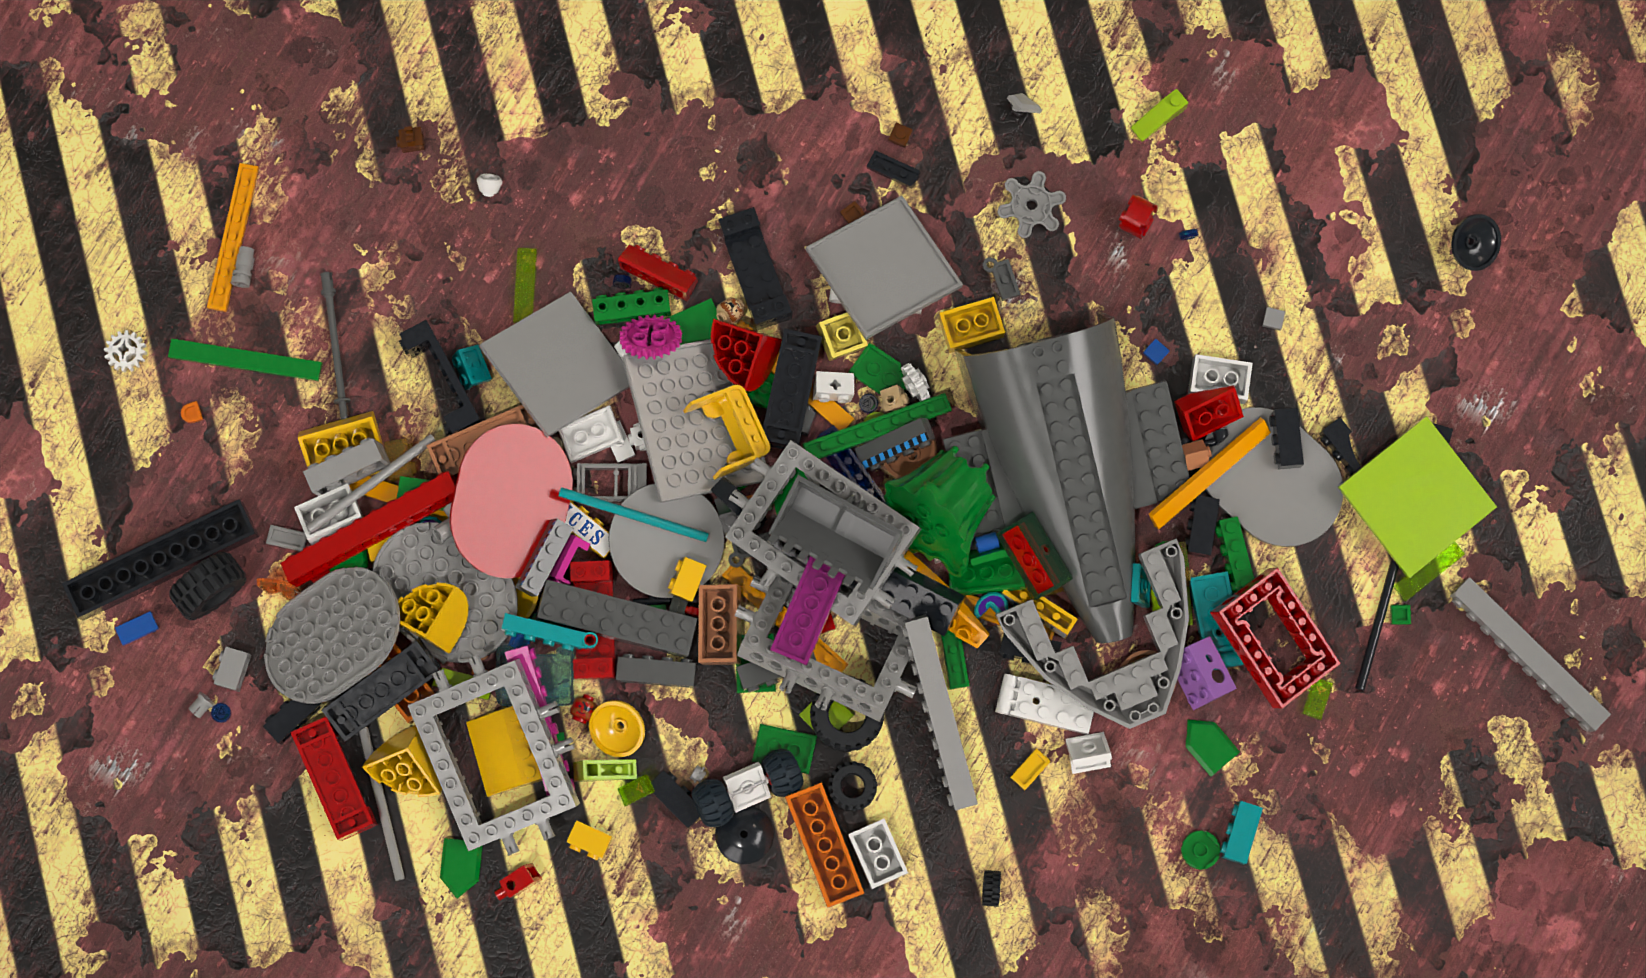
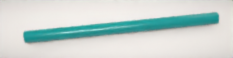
[558,487,709,542]

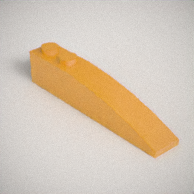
[904,550,990,648]

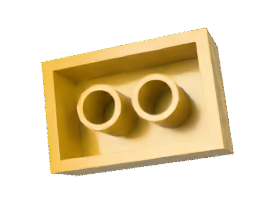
[938,297,1005,353]

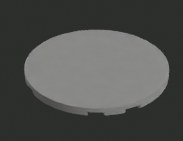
[608,484,724,598]

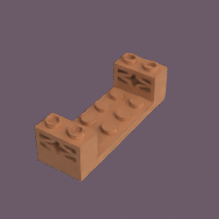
[426,405,542,480]

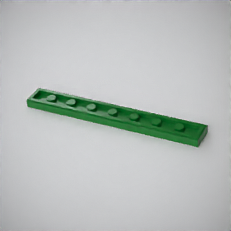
[168,339,323,382]
[802,393,952,459]

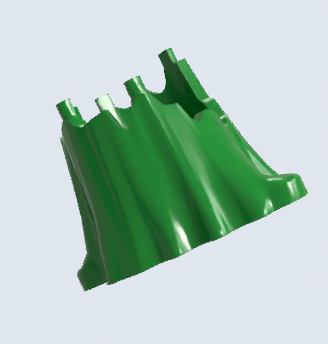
[884,446,996,577]

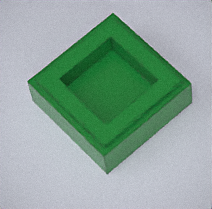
[1390,605,1411,625]

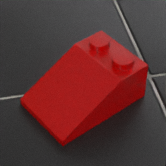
[1174,385,1244,441]

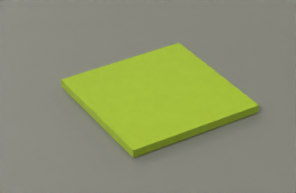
[1338,416,1497,578]

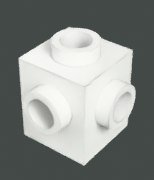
[628,423,646,451]

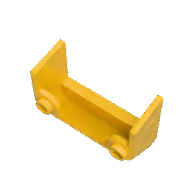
[683,385,770,480]

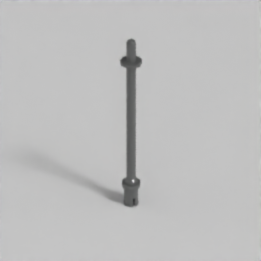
[320,272,351,419]

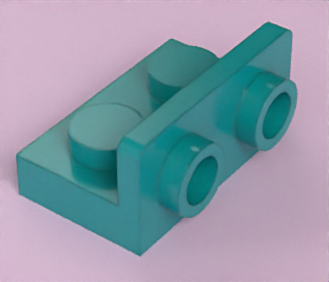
[452,345,492,390]

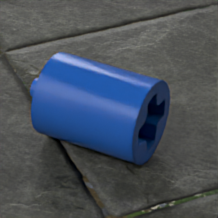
[974,532,1001,553]

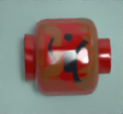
[570,694,598,724]

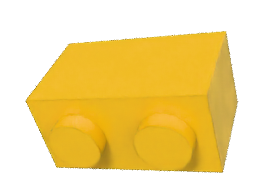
[667,557,707,602]
[567,820,613,861]

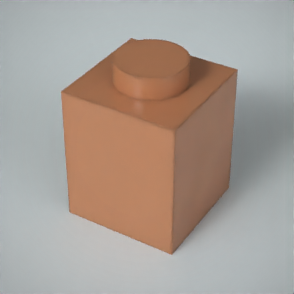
[1182,440,1212,471]

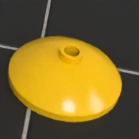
[589,700,645,757]

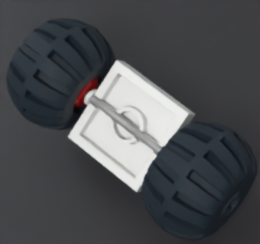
[692,749,804,827]

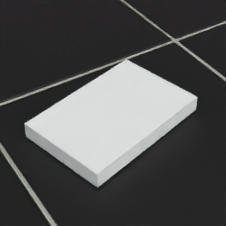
[559,405,624,463]

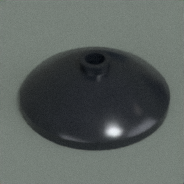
[1451,214,1501,271]
[715,806,774,864]

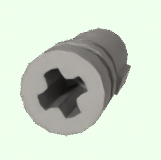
[231,246,255,288]

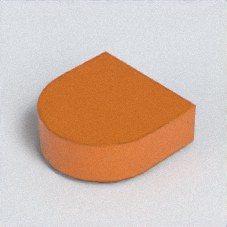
[181,401,203,423]

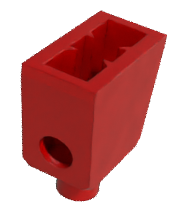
[494,863,543,900]

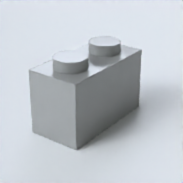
[213,647,251,692]

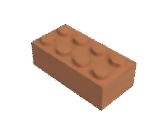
[698,584,742,665]

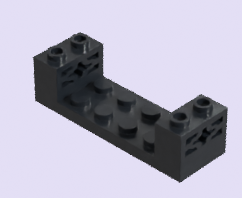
[718,207,792,331]
[399,320,481,435]
[763,329,822,450]
[321,637,442,741]

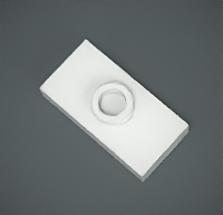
[611,420,635,463]

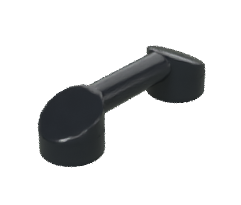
[1180,429,1229,447]

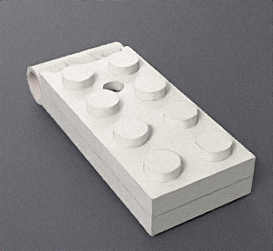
[995,674,1094,735]

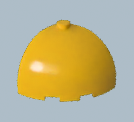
[398,582,468,654]
[362,725,442,797]

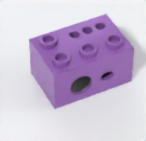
[1177,636,1237,710]

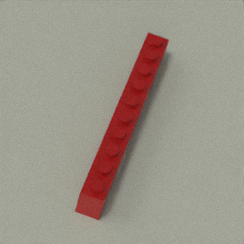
[280,471,457,587]

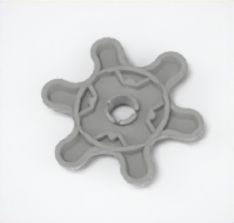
[997,171,1066,238]

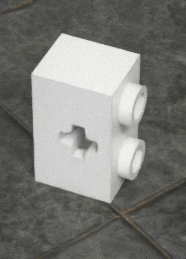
[813,371,854,403]

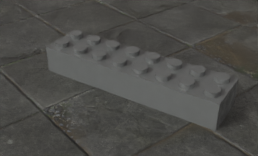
[535,580,697,658]

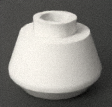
[477,174,502,197]

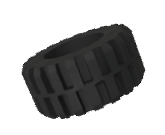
[169,552,246,621]
[810,676,884,752]

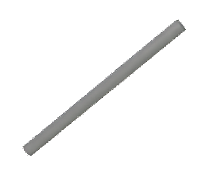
[306,434,436,533]
[359,727,405,881]

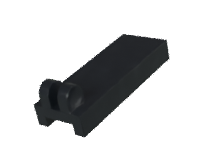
[866,150,920,189]

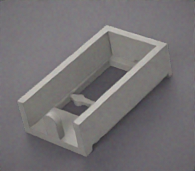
[573,463,648,504]

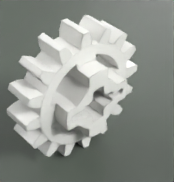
[104,330,147,372]
[901,363,930,402]

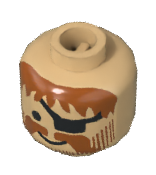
[716,297,745,324]

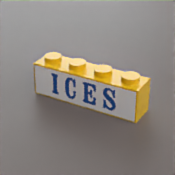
[566,500,611,561]
[1002,586,1078,639]

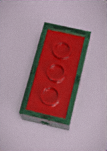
[996,512,1073,600]

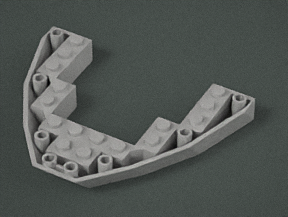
[995,539,1189,729]

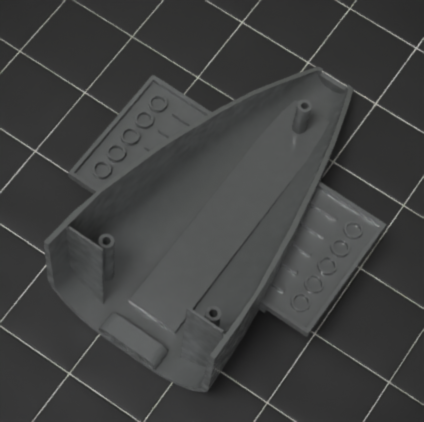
[942,311,1189,644]

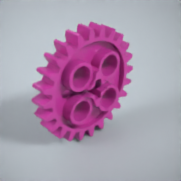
[620,315,682,360]

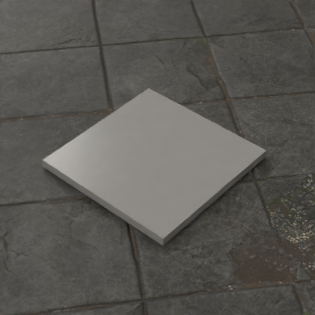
[805,196,963,340]
[479,292,630,438]

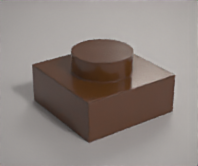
[888,122,913,148]
[840,201,866,224]

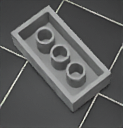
[303,438,390,496]

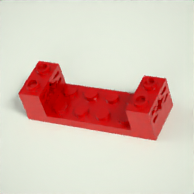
[570,560,616,680]
[290,716,378,841]

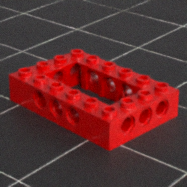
[1210,567,1341,709]

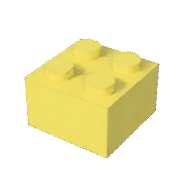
[816,313,868,361]

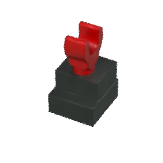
[669,596,699,618]

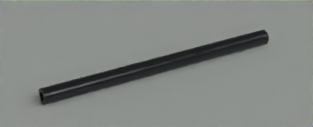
[1355,558,1399,691]

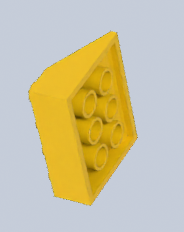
[298,411,383,476]
[466,706,542,797]

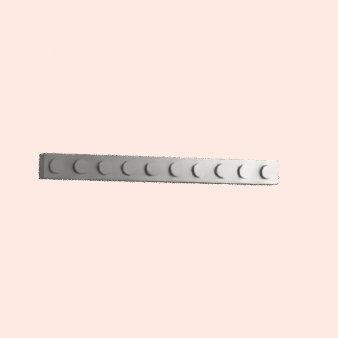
[1450,577,1611,732]
[901,614,978,811]

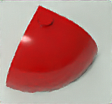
[711,319,782,391]

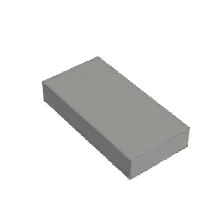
[266,525,307,552]

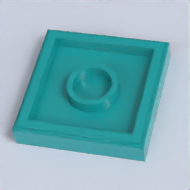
[1131,563,1151,608]

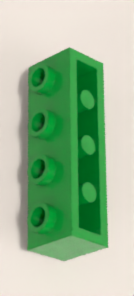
[592,288,671,326]
[1215,516,1254,594]

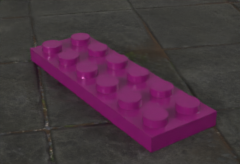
[770,556,846,665]

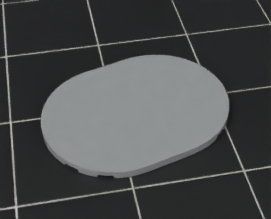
[1199,407,1343,547]
[373,522,518,663]
[264,567,400,704]

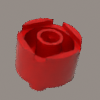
[1119,195,1158,239]

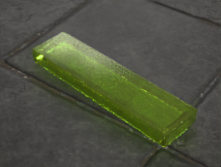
[513,248,537,323]
[1393,542,1465,602]

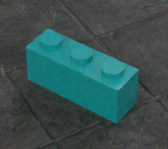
[1220,801,1263,865]

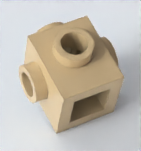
[880,385,909,413]

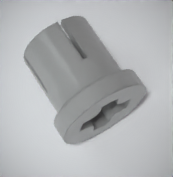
[188,692,215,718]

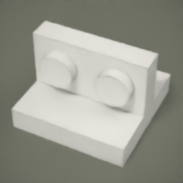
[1066,732,1112,774]

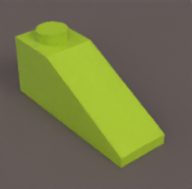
[1131,89,1188,142]
[573,759,637,782]

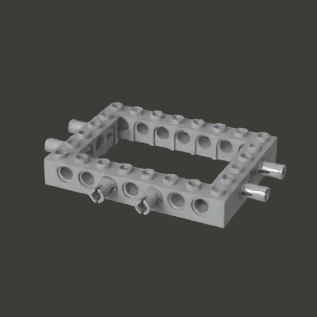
[725,440,921,626]
[735,555,917,722]
[408,654,580,856]

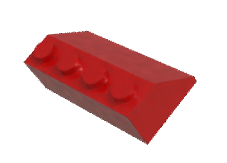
[618,244,698,302]

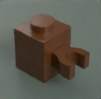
[396,126,425,153]

